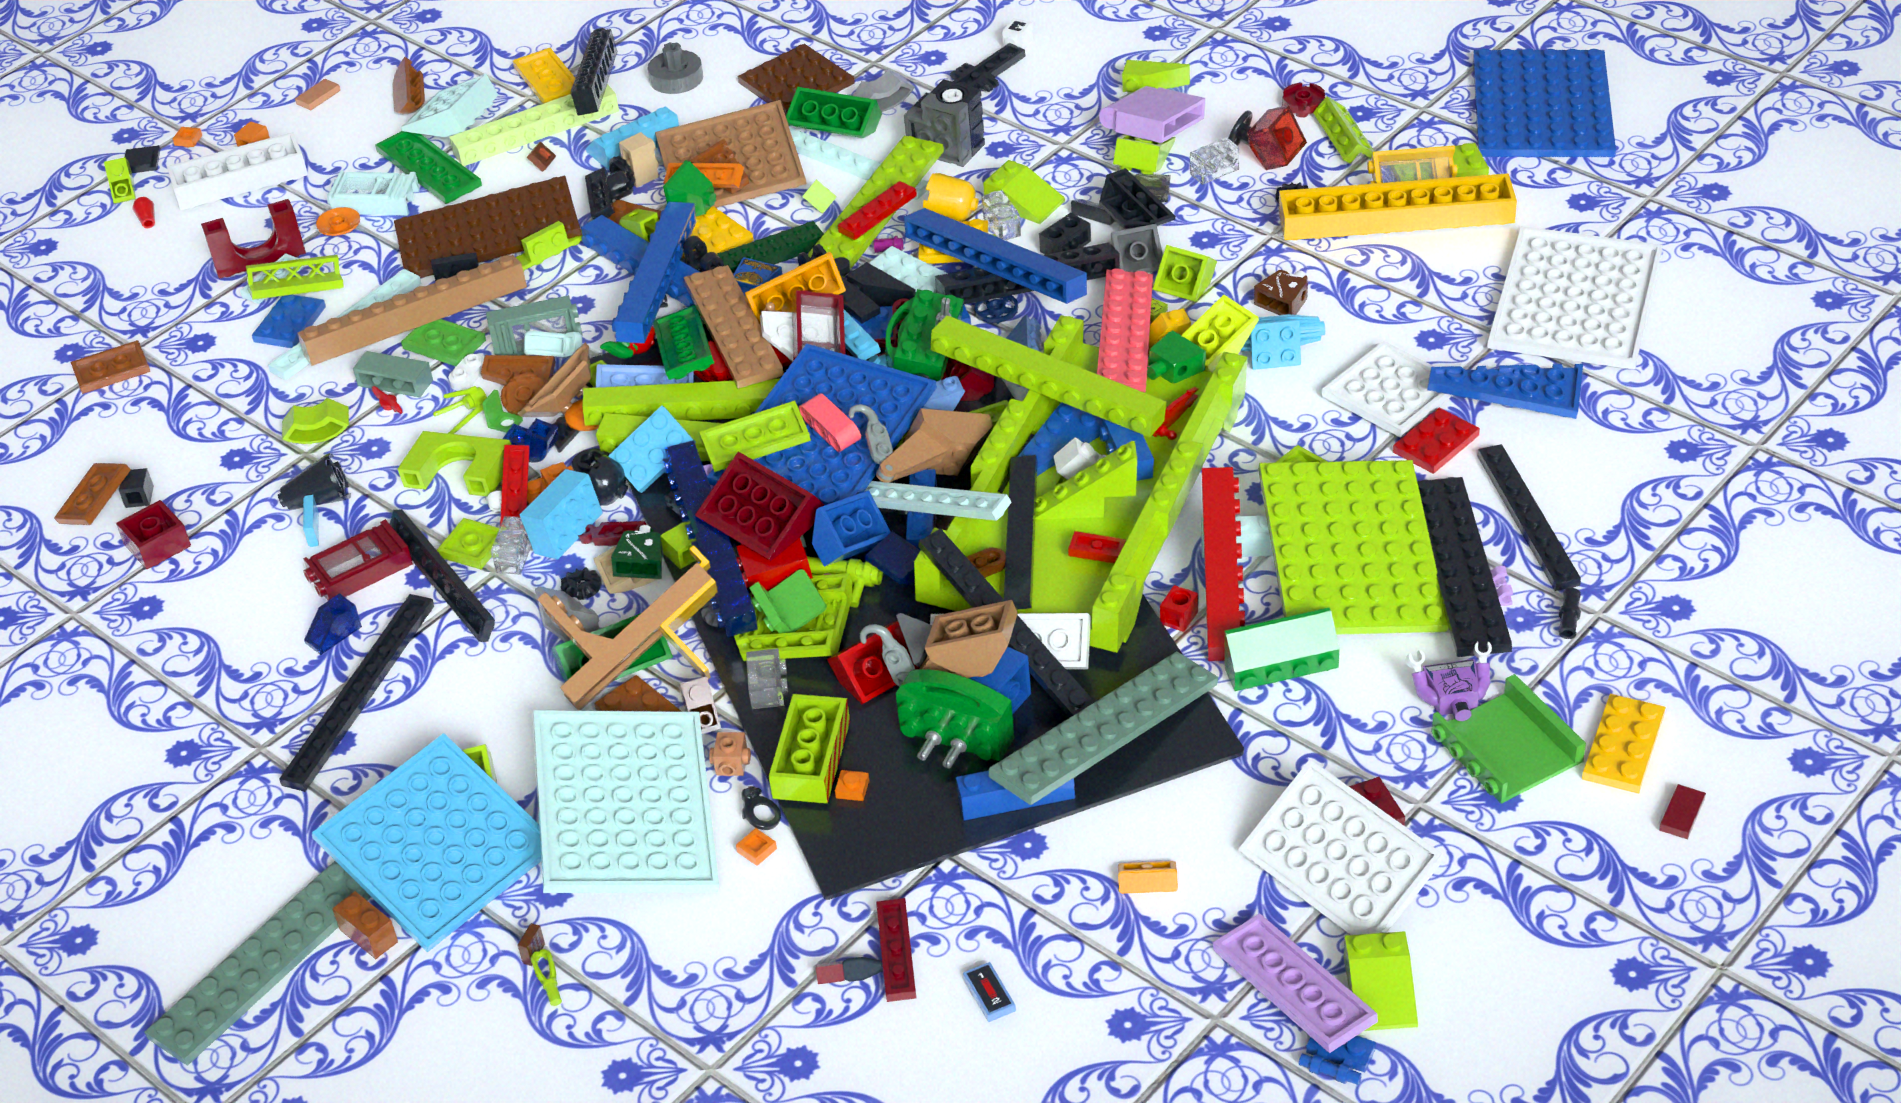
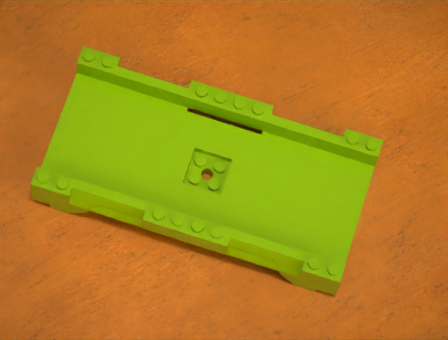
[914,315,1248,653]

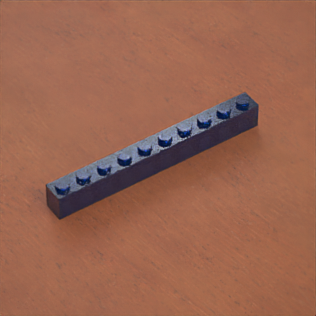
[662,440,758,637]

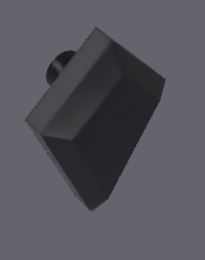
[546,417,580,453]

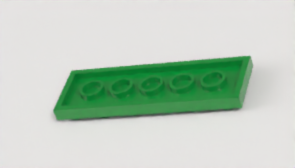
[375,131,482,204]
[653,305,714,380]

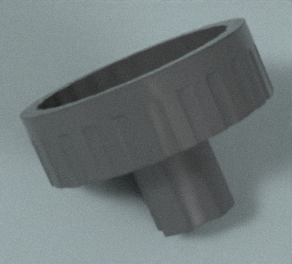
[648,42,704,94]

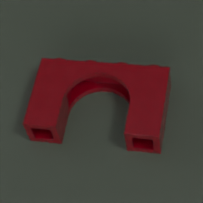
[201,198,306,279]

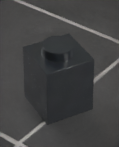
[119,468,154,508]

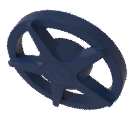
[974,295,1018,324]

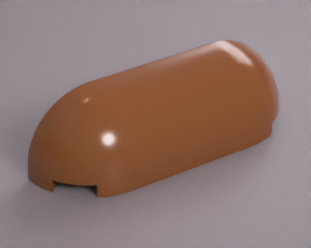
[393,57,425,115]

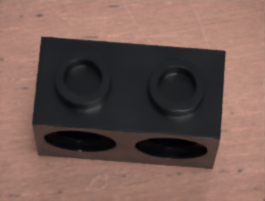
[1039,213,1091,255]

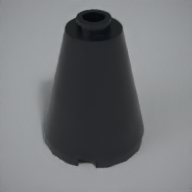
[278,453,351,510]

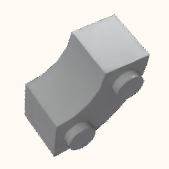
[853,69,915,112]

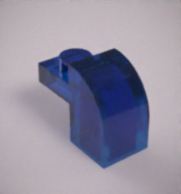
[503,418,558,463]

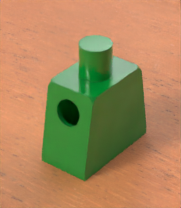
[1147,330,1206,383]

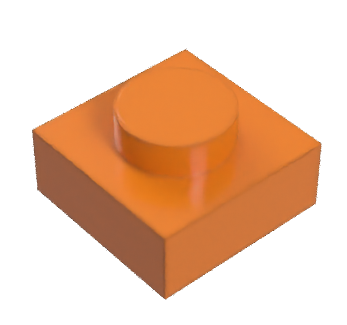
[172,127,202,148]
[835,770,869,801]
[736,828,777,866]

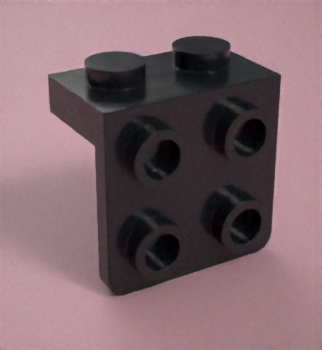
[431,252,479,282]

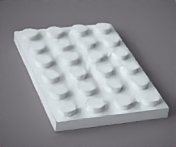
[1238,759,1446,935]

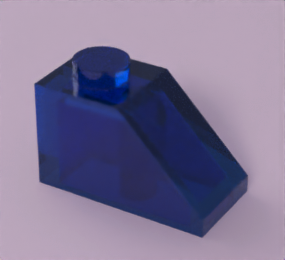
[304,593,362,655]

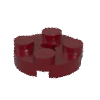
[1282,83,1325,118]

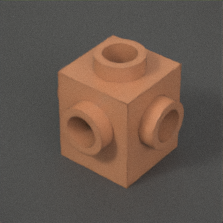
[709,732,751,776]

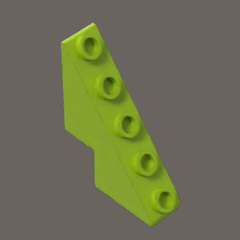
[1035,441,1137,520]

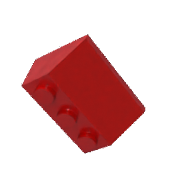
[827,620,919,704]

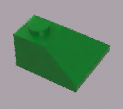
[663,160,716,217]

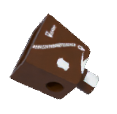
[1254,270,1308,315]

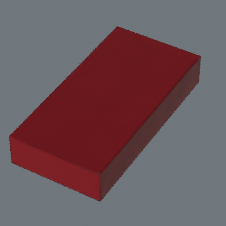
[1659,784,1706,840]

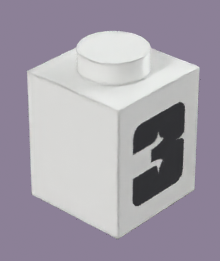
[1002,18,1033,49]

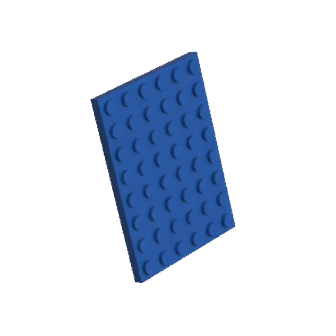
[1473,49,1616,157]
[707,344,937,505]

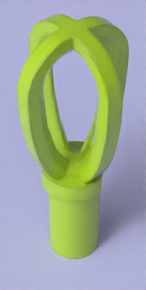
[531,949,562,1006]

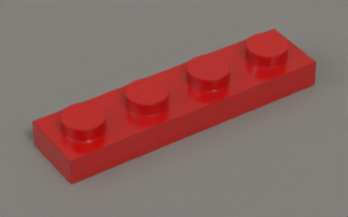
[838,181,917,240]
[500,445,529,534]

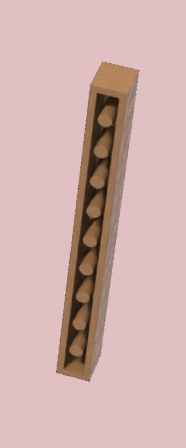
[297,255,527,366]

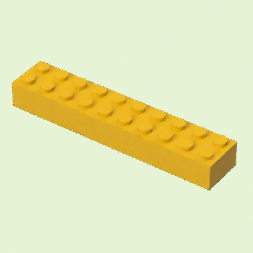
[1279,173,1517,240]

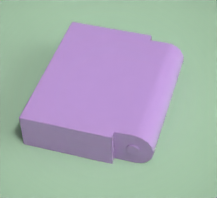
[1099,86,1205,143]

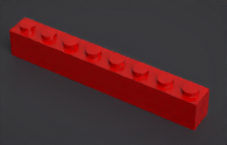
[1202,467,1245,661]

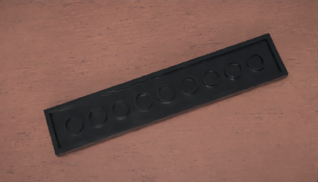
[1417,477,1512,657]

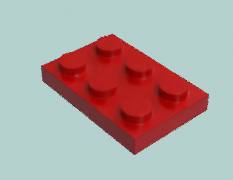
[1393,407,1480,474]

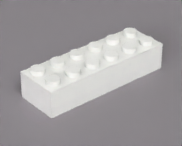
[167,132,308,210]

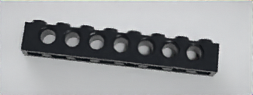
[571,28,618,116]
[935,242,1120,305]

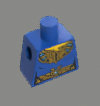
[733,257,783,296]

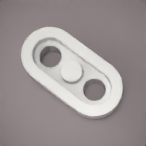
[448,354,484,391]

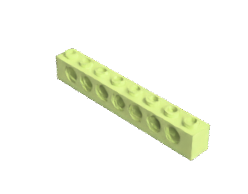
[449,84,619,166]

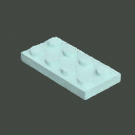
[869,246,947,293]

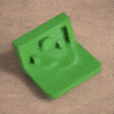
[750,569,827,633]

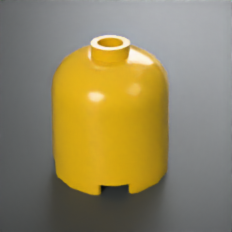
[923,173,979,222]

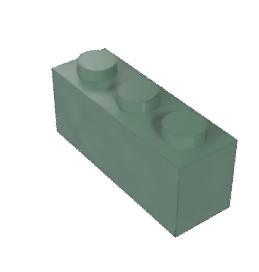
[353,351,433,398]

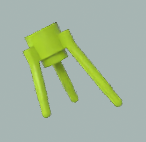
[433,386,487,434]

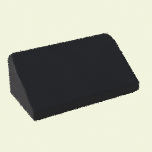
[1071,199,1115,225]

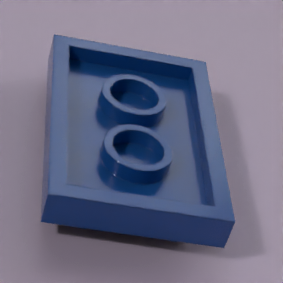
[252,295,326,348]

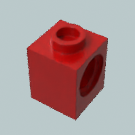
[1160,585,1198,632]

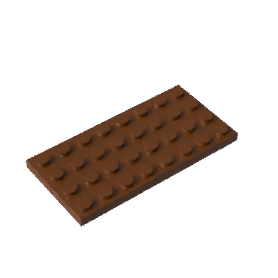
[394,175,582,278]

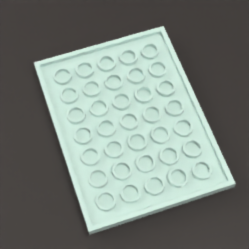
[533,710,719,893]

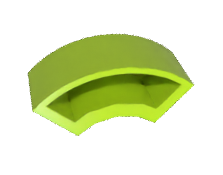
[282,398,349,444]

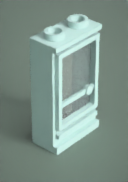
[327,170,420,216]

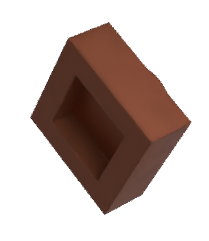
[526,141,556,172]

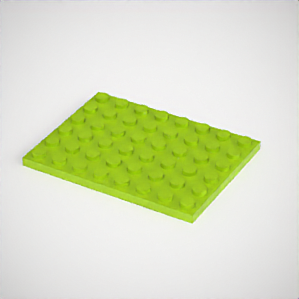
[1258,460,1448,634]

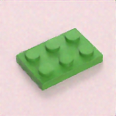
[401,319,486,366]

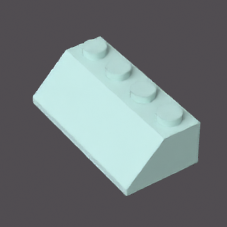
[1201,515,1273,558]

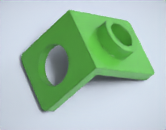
[482,389,523,434]

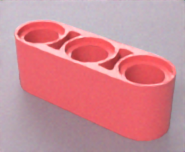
[799,393,861,452]

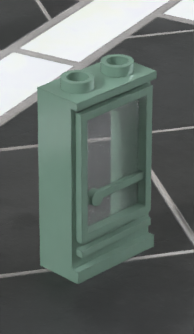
[486,295,583,355]

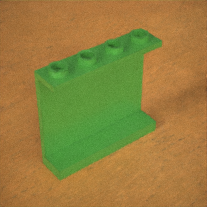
[1431,674,1586,804]

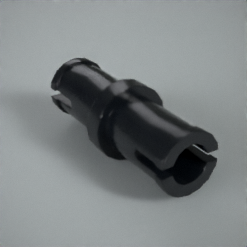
[1559,588,1581,639]

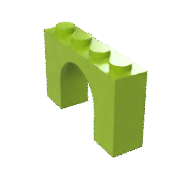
[397,431,511,497]

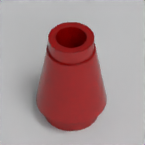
[132,197,155,228]

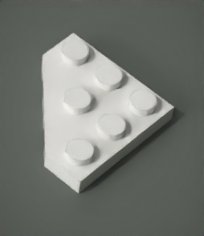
[760,311,834,361]

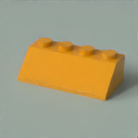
[745,252,846,326]

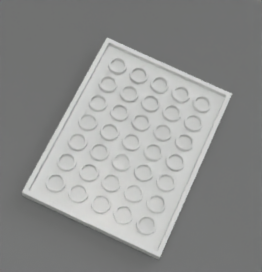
[1487,226,1663,369]

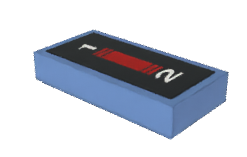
[963,962,1016,1022]

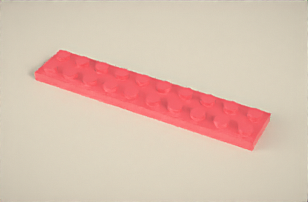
[1097,269,1153,393]

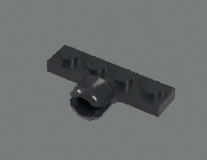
[585,167,634,220]

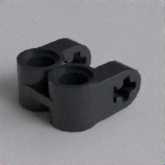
[683,236,724,272]

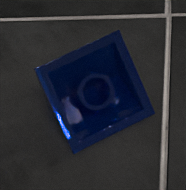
[865,531,921,584]

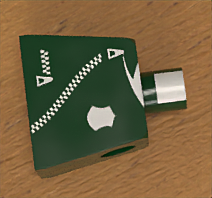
[611,525,662,579]

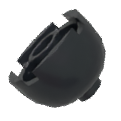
[589,455,628,506]

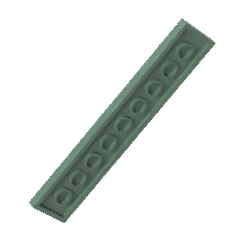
[989,651,1218,805]
[145,861,371,1066]

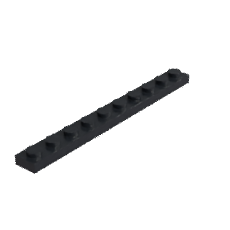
[918,528,1095,718]
[279,594,434,792]

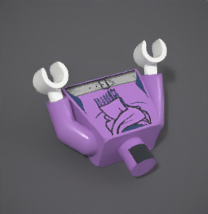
[1405,642,1492,721]

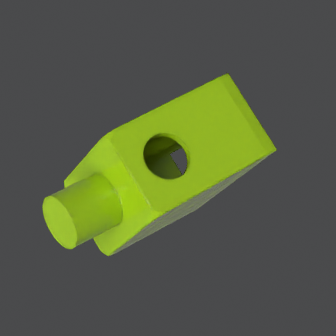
[619,209,659,243]

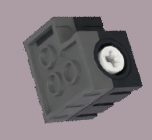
[904,79,985,167]

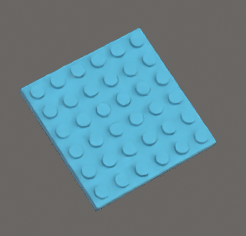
[312,733,541,952]

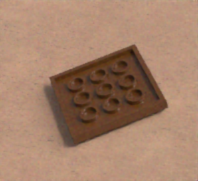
[737,43,855,116]

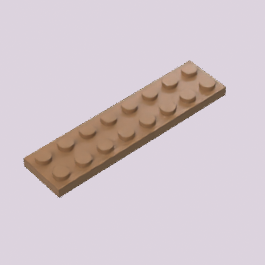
[684,265,784,388]

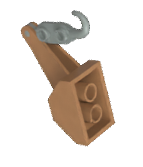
[849,404,993,483]
[860,600,1018,687]

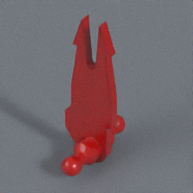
[1152,387,1199,440]

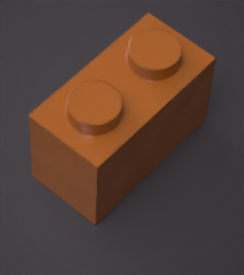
[332,891,398,960]

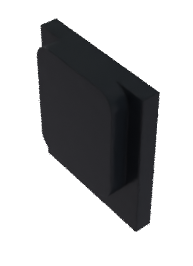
[125,145,161,173]

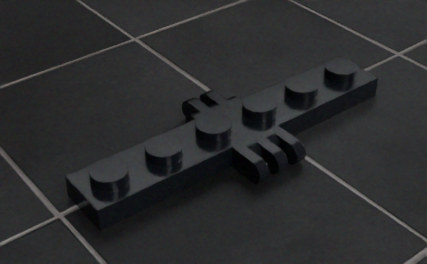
[950,43,1026,92]

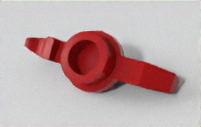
[372,386,403,414]

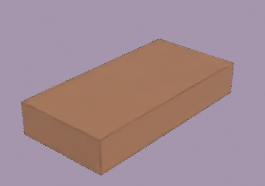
[295,79,341,111]

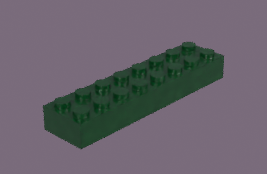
[717,221,824,274]

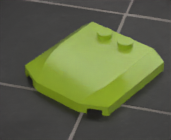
[734,573,852,661]

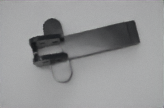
[797,244,881,324]

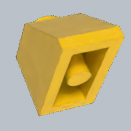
[1148,308,1191,354]

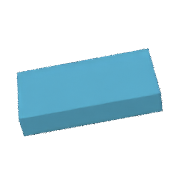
[303,495,319,547]

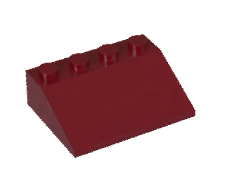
[695,451,825,561]

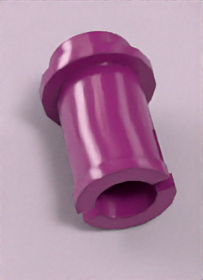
[874,236,904,253]

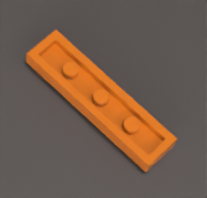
[663,163,744,188]

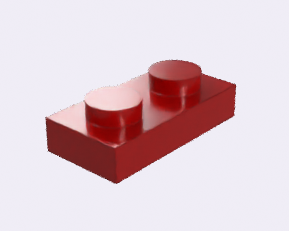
[1068,531,1126,564]

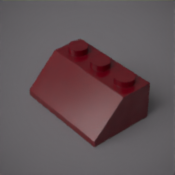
[942,325,994,401]

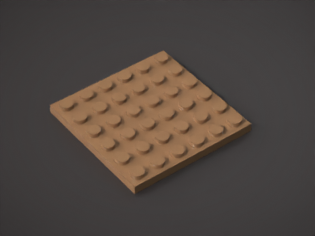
[655,100,807,208]

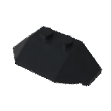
[1099,168,1176,229]

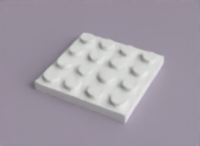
[1322,341,1453,438]

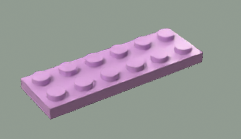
[1213,913,1378,1053]

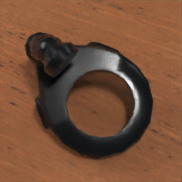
[741,786,781,830]

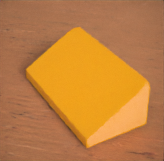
[1118,861,1178,894]

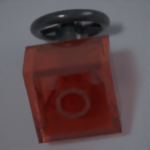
[1226,105,1307,170]

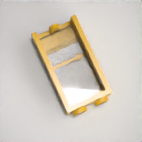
[1367,145,1457,184]

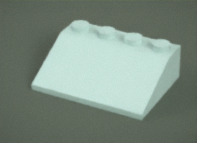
[401,74,498,137]

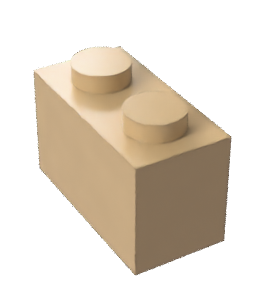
[619,132,659,188]

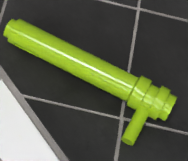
[807,556,883,608]

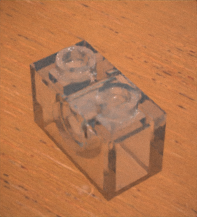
[981,190,1021,240]
[746,648,789,709]

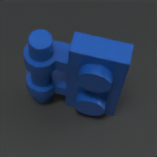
[1299,1036,1376,1085]

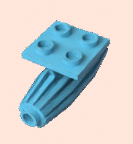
[1240,315,1325,370]

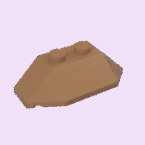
[517,342,591,417]

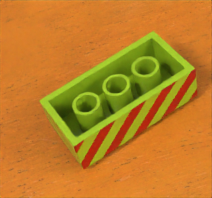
[769,694,850,803]

